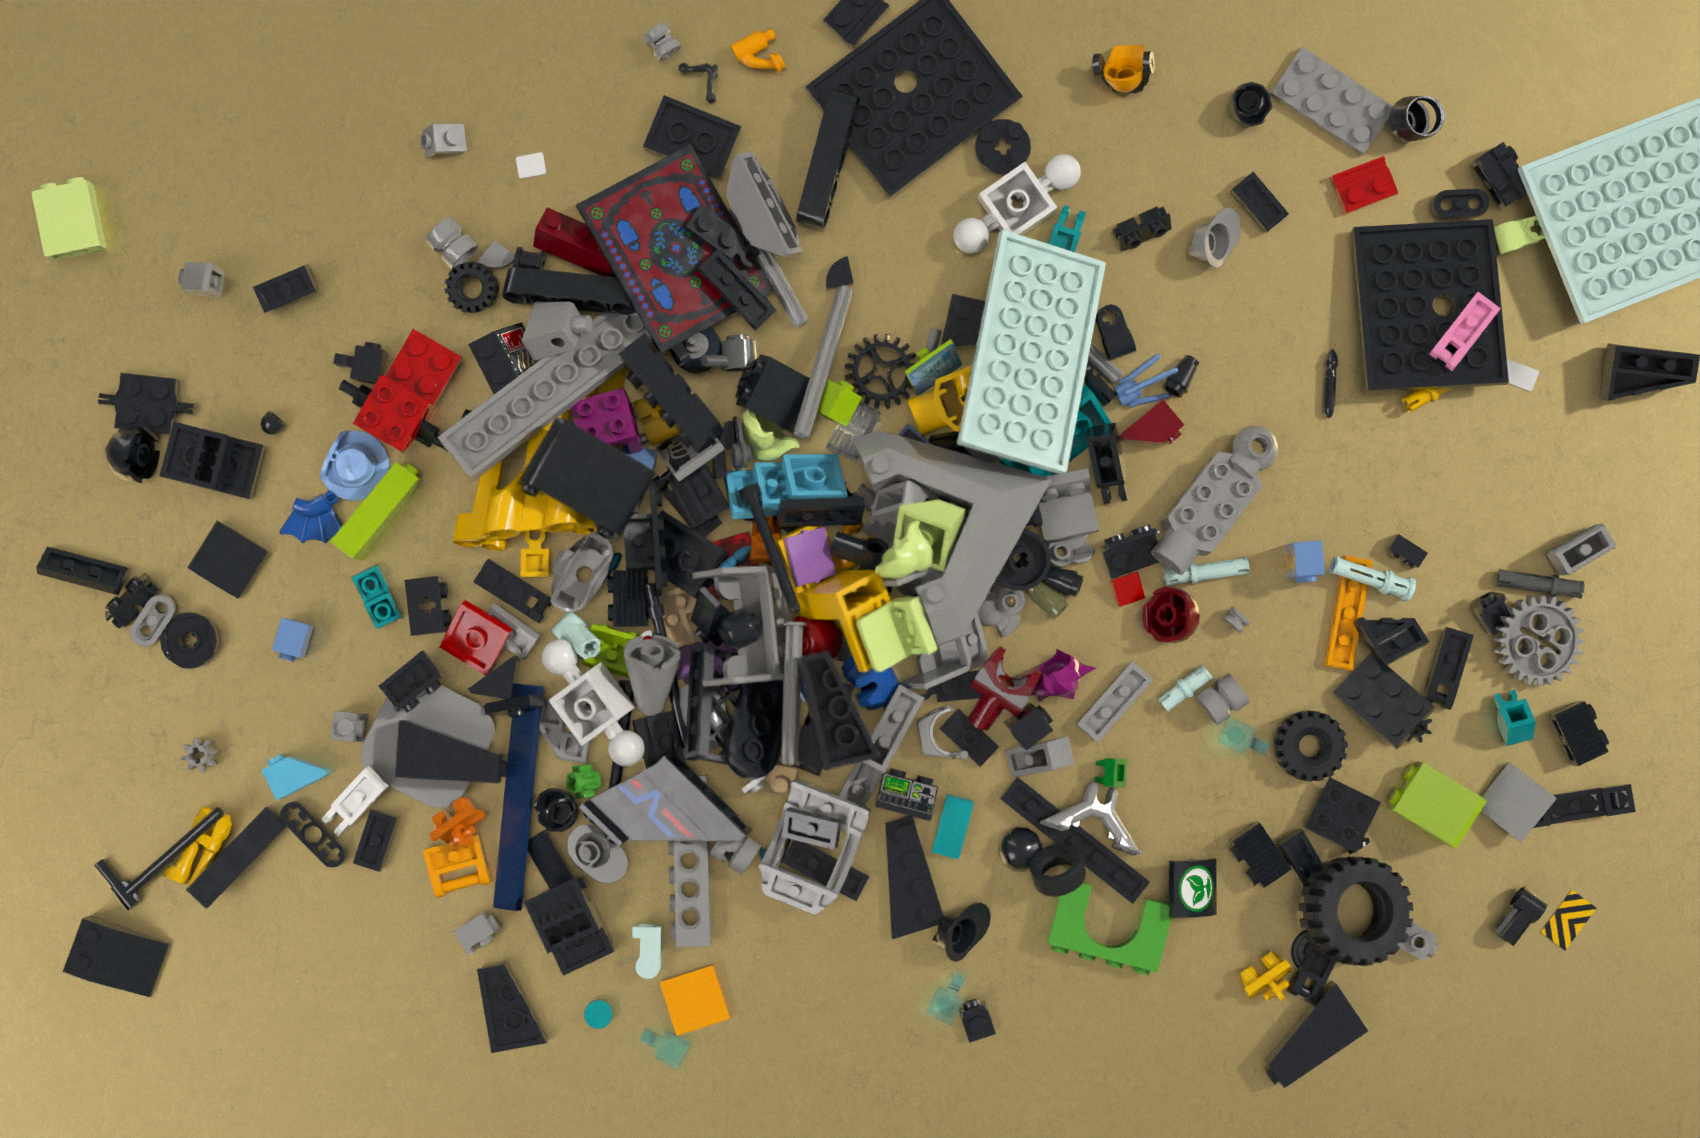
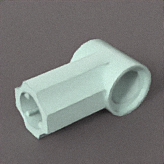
[551,612,601,660]

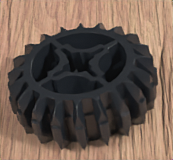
[845,334,916,409]

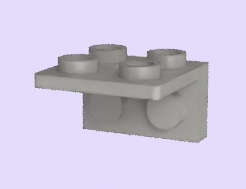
[1039,468,1099,542]

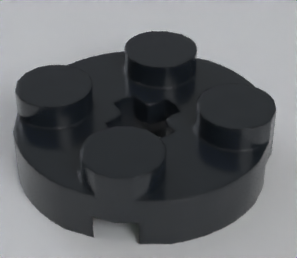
[975,119,1031,176]
[160,612,219,669]

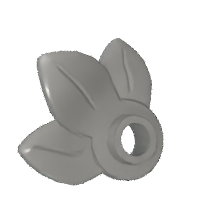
[1046,534,1095,568]
[978,583,1026,637]

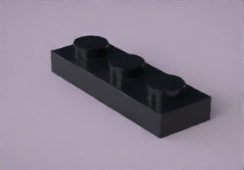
[697,249,777,331]
[777,497,865,527]
[36,546,129,595]
[782,840,869,901]

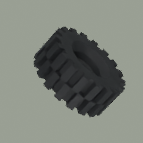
[1273,711,1348,782]

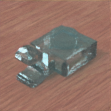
[1217,717,1270,754]
[926,971,965,1025]
[640,1028,692,1070]

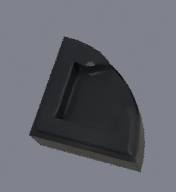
[826,256,854,290]

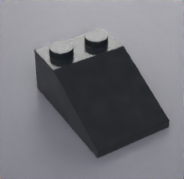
[62,915,170,997]

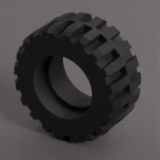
[1298,856,1414,966]

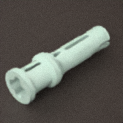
[1330,556,1416,602]

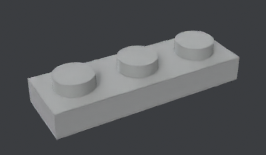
[1076,661,1154,743]

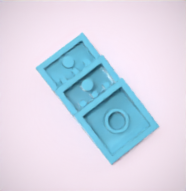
[724,454,848,519]

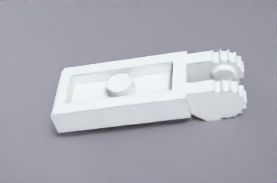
[321,766,389,836]

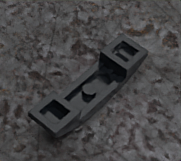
[1533,784,1636,828]

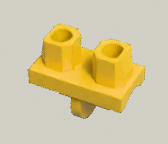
[1240,951,1292,1002]

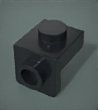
[1472,591,1510,636]

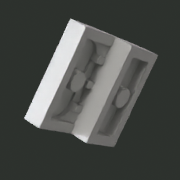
[1481,762,1557,842]

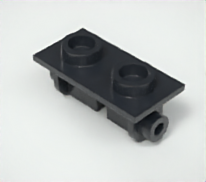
[1112,206,1172,252]
[105,573,160,629]

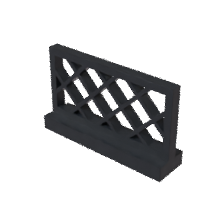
[684,644,742,765]

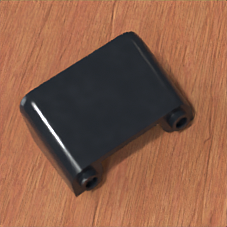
[518,417,655,540]

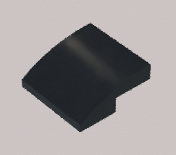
[187,520,268,599]

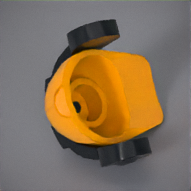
[1092,44,1155,94]

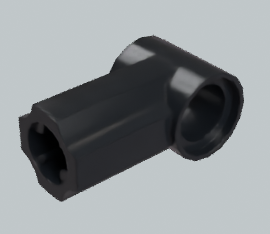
[830,532,889,570]
[1492,886,1548,946]

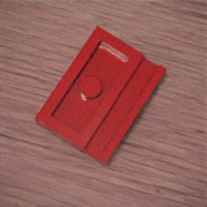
[1330,156,1399,215]

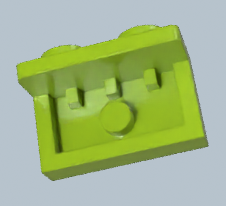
[581,624,640,678]

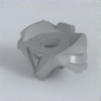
[550,531,613,612]

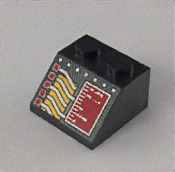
[468,322,541,394]

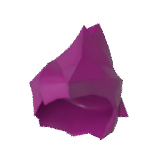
[1021,649,1096,702]

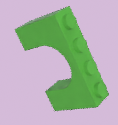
[1046,881,1171,975]

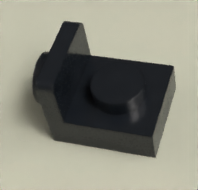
[958,998,996,1043]

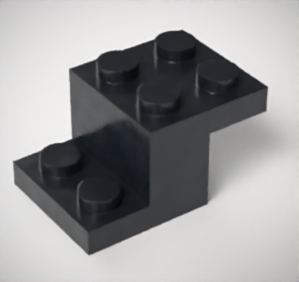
[159,422,265,500]
[524,877,615,976]

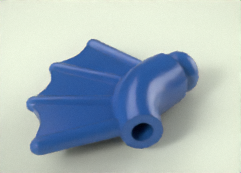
[280,490,343,543]

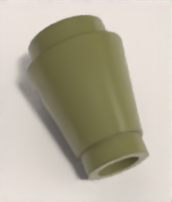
[1026,583,1068,620]

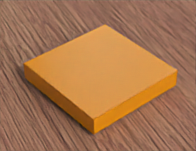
[659,964,731,1036]

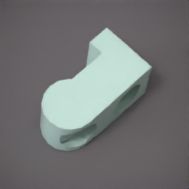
[632,924,662,979]

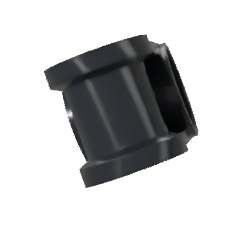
[1095,304,1136,361]

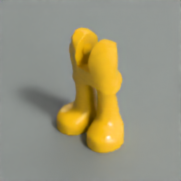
[163,806,232,886]

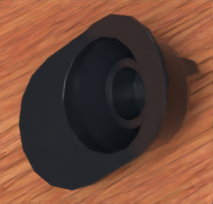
[933,902,991,962]

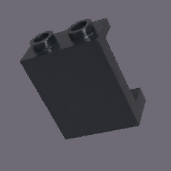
[736,354,810,436]

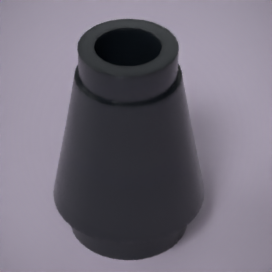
[1162,355,1199,398]
[1041,567,1084,597]

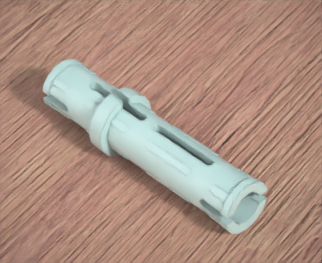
[1163,557,1250,587]

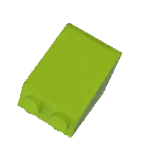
[1388,761,1487,849]

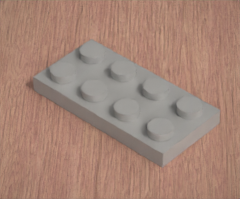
[1270,47,1393,156]

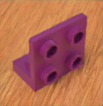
[571,388,643,454]

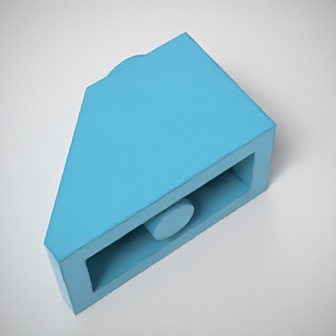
[261,754,332,800]

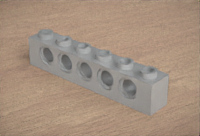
[669,775,711,947]

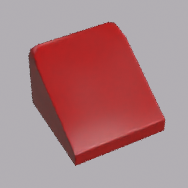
[1110,572,1145,607]

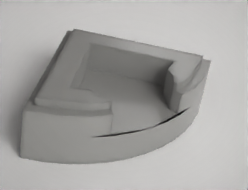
[478,240,515,268]

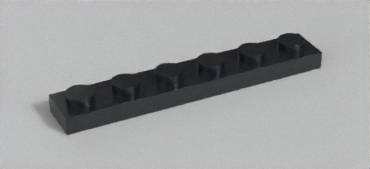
[1000,777,1150,904]

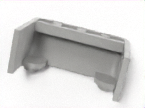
[692,566,791,687]
[882,567,988,689]

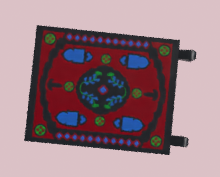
[575,144,774,366]

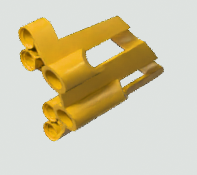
[453,367,626,551]

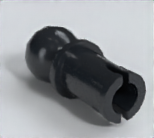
[1084,361,1117,407]

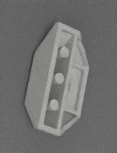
[726,152,803,257]

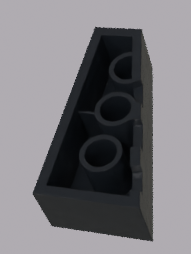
[618,333,724,453]
[797,650,881,770]

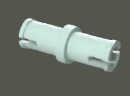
[1158,664,1213,712]

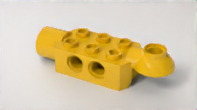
[908,365,973,436]

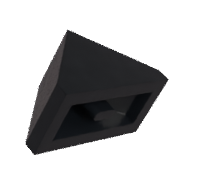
[468,656,520,699]

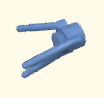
[1114,354,1178,408]

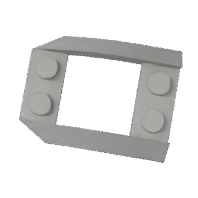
[758,780,871,915]

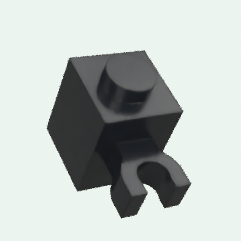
[333,342,388,385]

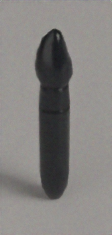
[1324,349,1338,418]

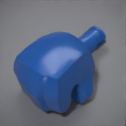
[841,655,899,711]

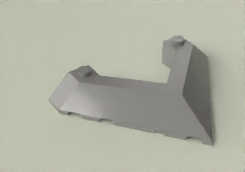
[852,430,1052,646]

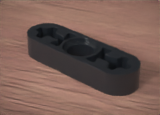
[280,801,347,868]

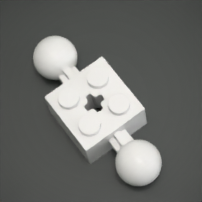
[953,154,1081,254]
[542,639,644,767]

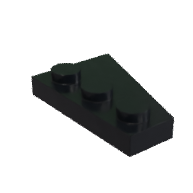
[477,963,548,1053]

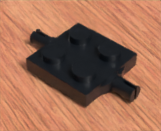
[98,373,196,435]

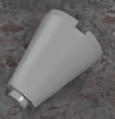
[624,635,681,716]

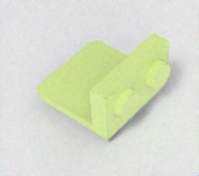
[857,597,937,672]

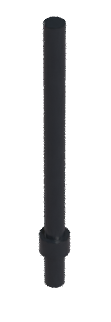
[645,582,686,749]

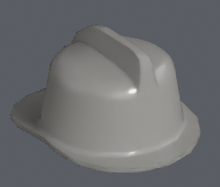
[1189,208,1241,268]
[567,824,628,884]

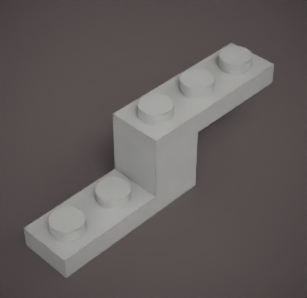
[838,684,924,805]

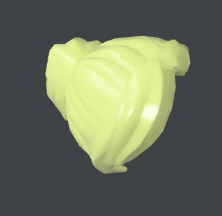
[742,409,799,461]
[876,521,933,579]

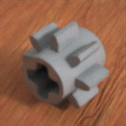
[181,738,218,773]

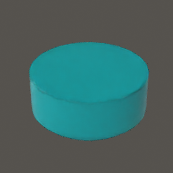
[584,999,613,1029]

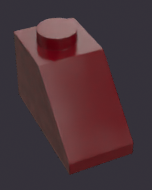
[1119,399,1184,445]

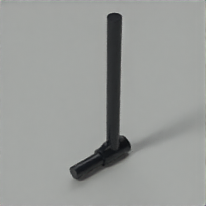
[94,807,224,911]

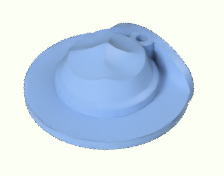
[320,431,390,501]

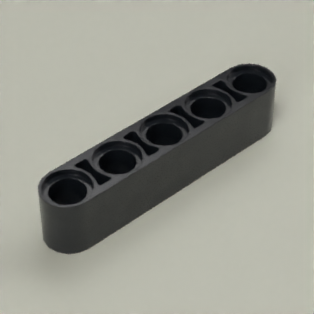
[796,89,860,230]
[502,267,635,315]

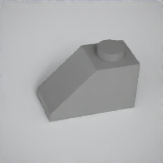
[178,262,225,299]
[1005,736,1074,777]

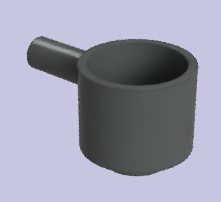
[701,334,757,372]

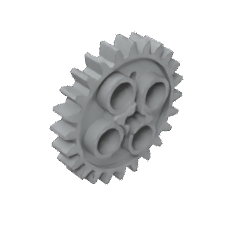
[1494,595,1585,686]

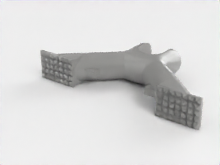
[1040,781,1143,856]

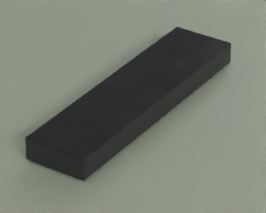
[186,807,286,909]

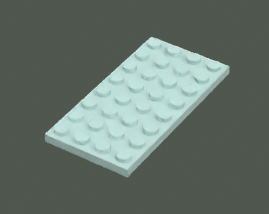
[957,230,1106,475]

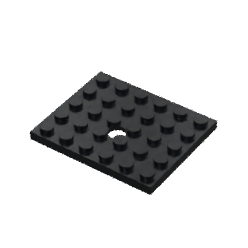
[805,0,1023,199]
[1352,219,1509,393]

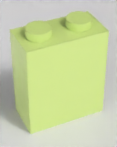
[31,177,107,261]

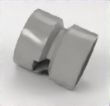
[425,216,479,270]
[1196,673,1250,725]
[709,837,761,876]

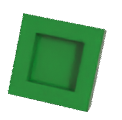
[1095,758,1127,787]

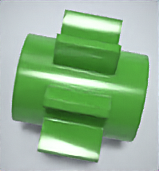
[566,764,601,799]

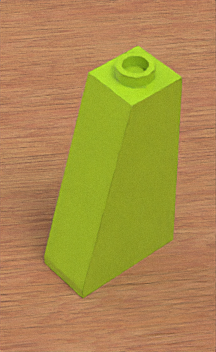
[330,462,423,561]

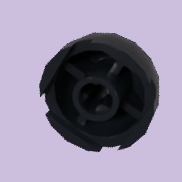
[105,426,160,483]

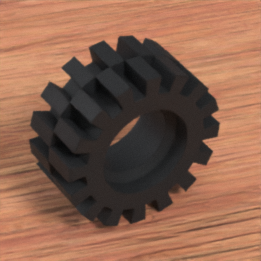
[445,262,499,313]

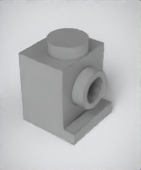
[331,711,368,742]
[453,911,501,955]
[1398,923,1439,961]

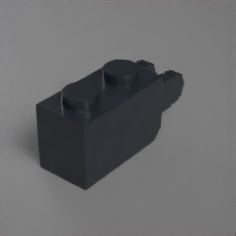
[1086,422,1128,504]

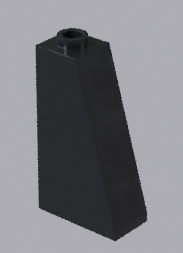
[395,720,507,783]
[1264,981,1368,1088]

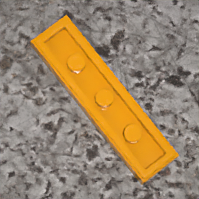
[1324,555,1373,671]

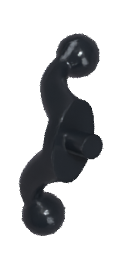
[679,63,718,103]

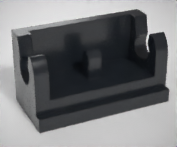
[253,264,317,313]

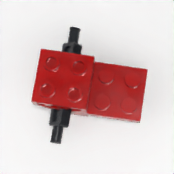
[338,329,463,453]

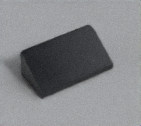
[527,829,576,889]

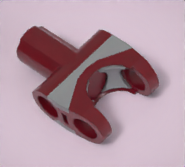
[968,646,1041,731]

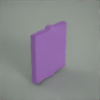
[784,527,836,587]

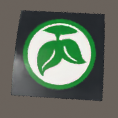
[1169,858,1217,918]

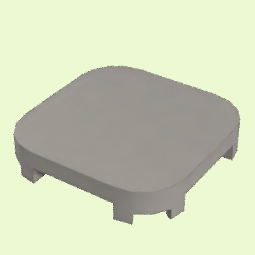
[361,685,496,808]

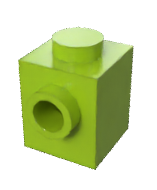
[817,379,862,427]

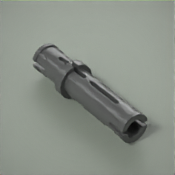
[1496,569,1585,599]

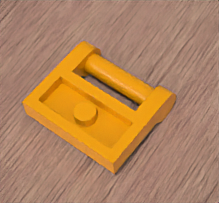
[423,835,491,898]

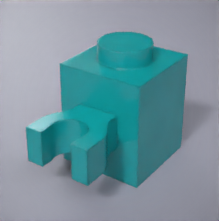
[1494,689,1536,746]

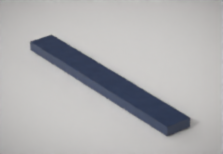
[493,684,544,911]

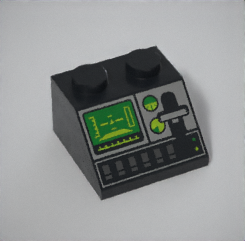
[875,768,938,821]

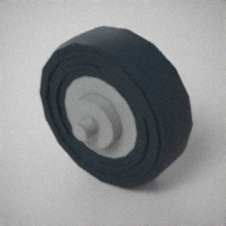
[679,327,721,374]

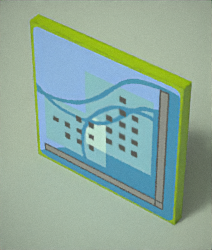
[904,339,963,396]

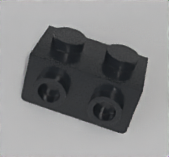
[378,650,445,713]

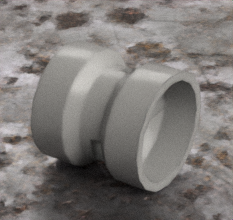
[643,22,681,62]

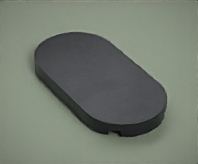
[724,680,784,780]

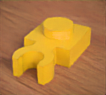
[520,529,550,577]

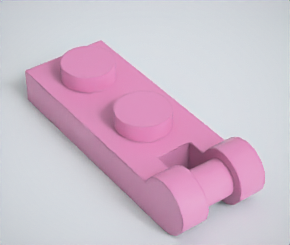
[1429,292,1501,371]

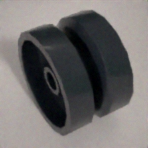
[995,528,1051,590]

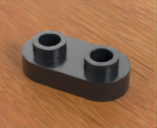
[1431,189,1489,220]

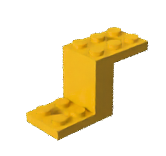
[775,526,891,672]

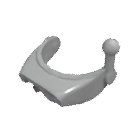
[916,705,968,760]

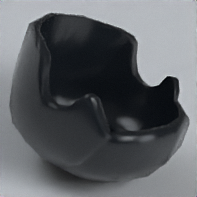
[1229,82,1272,127]
[534,788,579,832]
[998,827,1042,872]

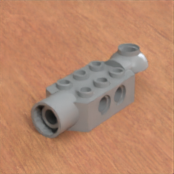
[1151,426,1278,575]

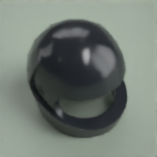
[1388,96,1445,142]

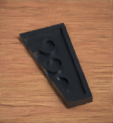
[885,816,944,939]

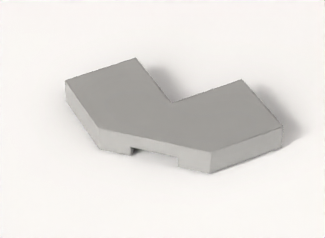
[539,699,591,764]

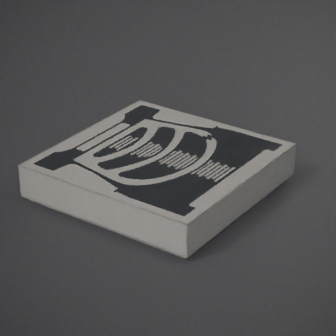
[656,435,725,481]

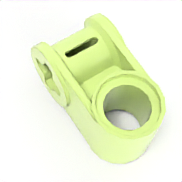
[1494,215,1545,255]

